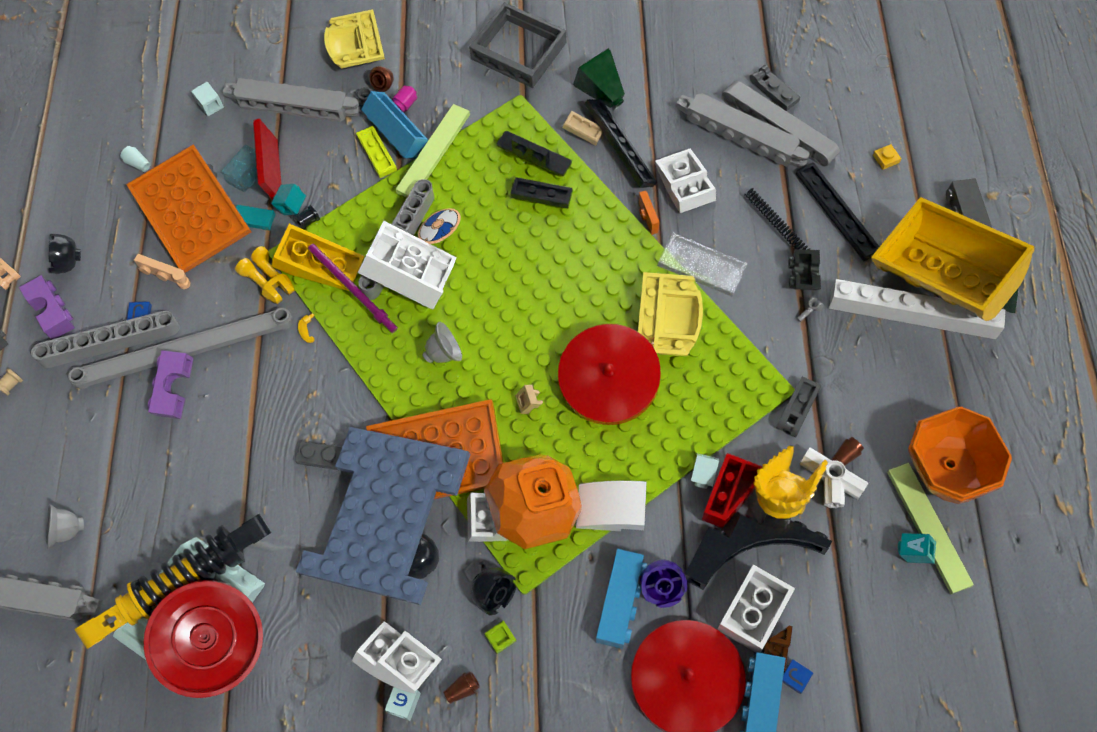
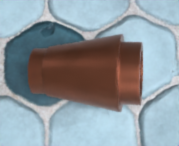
[831,437,864,466]
[443,671,480,704]

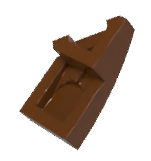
[763,626,793,672]

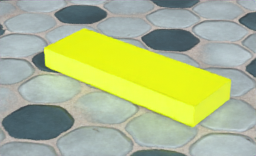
[356,126,397,178]

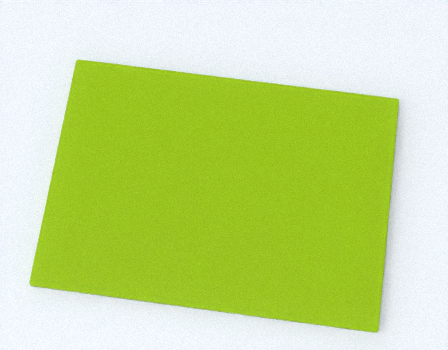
[268,95,795,595]

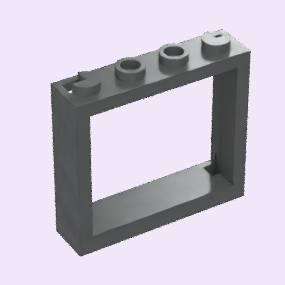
[469,2,567,88]

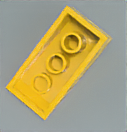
[271,224,365,291]

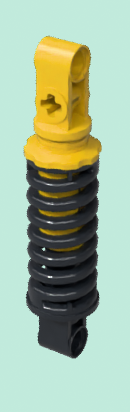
[74,514,272,649]

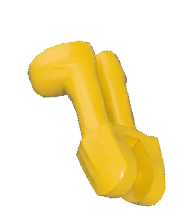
[235,246,295,304]

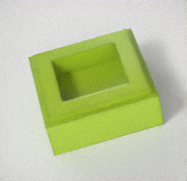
[484,620,516,654]

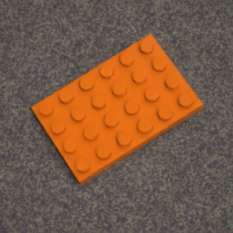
[126,144,252,273]
[366,399,503,499]

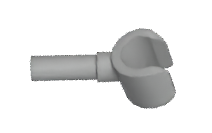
[797,297,823,322]

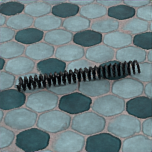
[744,188,811,250]

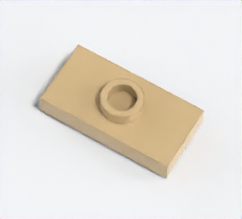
[562,111,603,146]

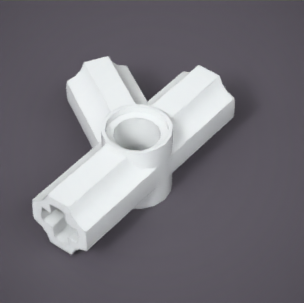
[800,448,868,508]

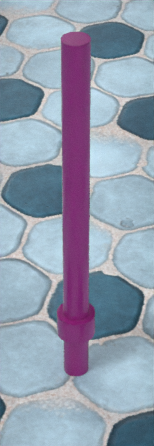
[308,243,398,333]

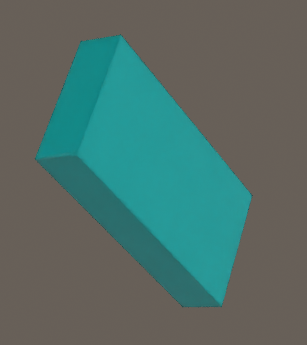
[236,205,276,230]

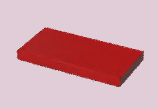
[253,118,282,200]

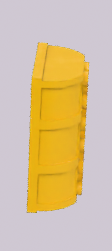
[871,197,1034,321]

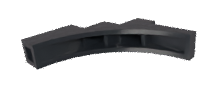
[685,514,832,590]

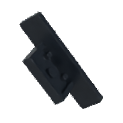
[497,131,572,176]

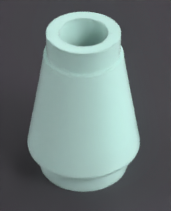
[120,146,151,172]

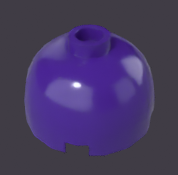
[640,559,687,608]

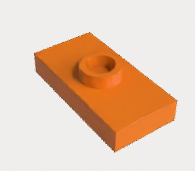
[638,190,659,235]

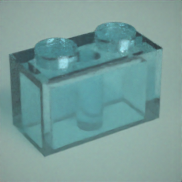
[221,145,257,193]

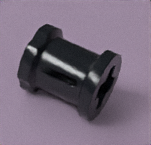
[294,205,320,230]

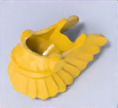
[754,446,828,519]

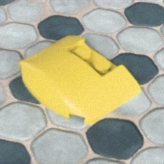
[324,9,385,68]
[638,272,703,356]

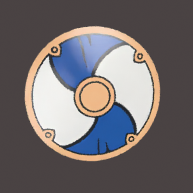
[418,208,461,244]

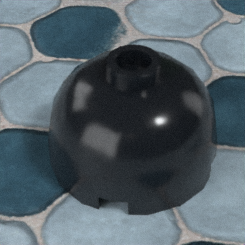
[49,234,81,274]
[408,534,439,579]
[471,567,516,616]

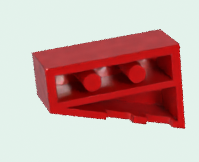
[702,453,763,528]

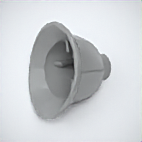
[423,322,462,363]
[47,504,84,549]

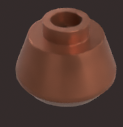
[369,66,394,92]

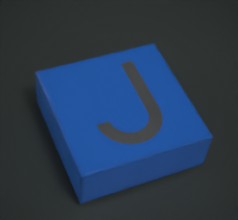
[127,302,152,320]
[783,660,813,694]

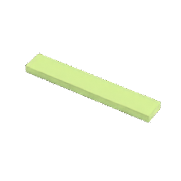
[396,104,470,198]
[887,463,974,595]

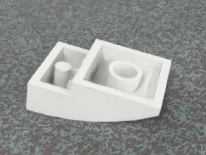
[655,148,716,213]
[576,481,646,531]
[467,493,508,542]
[352,621,442,694]

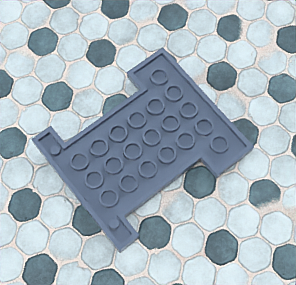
[296,427,471,605]

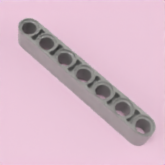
[722,80,840,166]
[358,179,434,300]
[31,311,180,368]

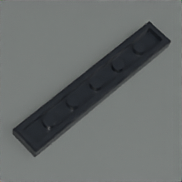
[584,99,657,188]
[796,162,880,261]

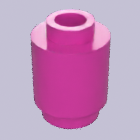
[392,86,417,112]

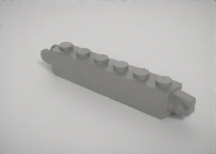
[223,78,361,122]
[676,93,809,168]
[0,575,103,622]

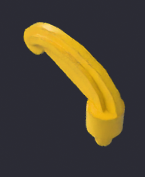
[298,313,315,343]

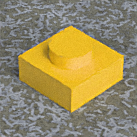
[873,144,902,170]

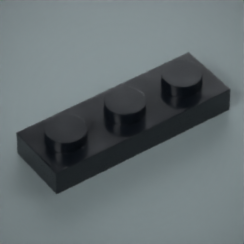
[511,177,573,209]

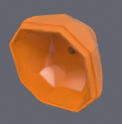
[908,406,1012,504]
[484,454,582,549]

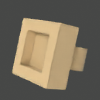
[515,385,543,414]

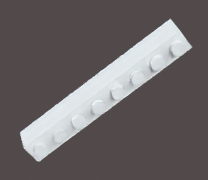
[829,279,1006,339]

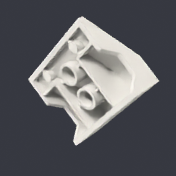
[358,221,457,310]

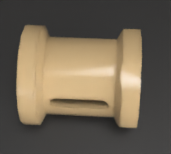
[0,368,23,396]

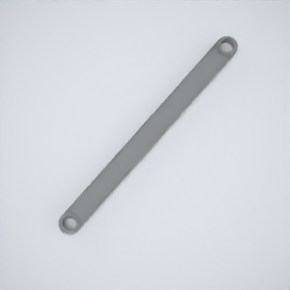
[68,308,293,389]

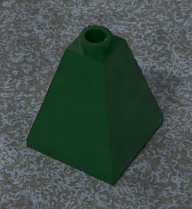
[573,48,625,108]

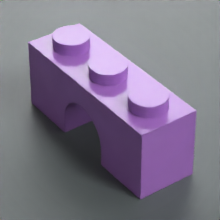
[19,275,75,340]
[148,350,193,419]

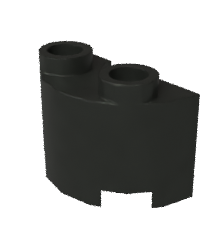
[788,250,821,290]

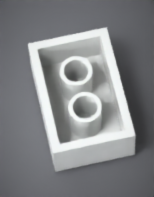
[717,565,795,653]

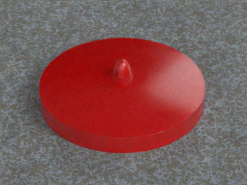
[558,324,661,425]
[144,580,263,698]
[631,620,746,732]

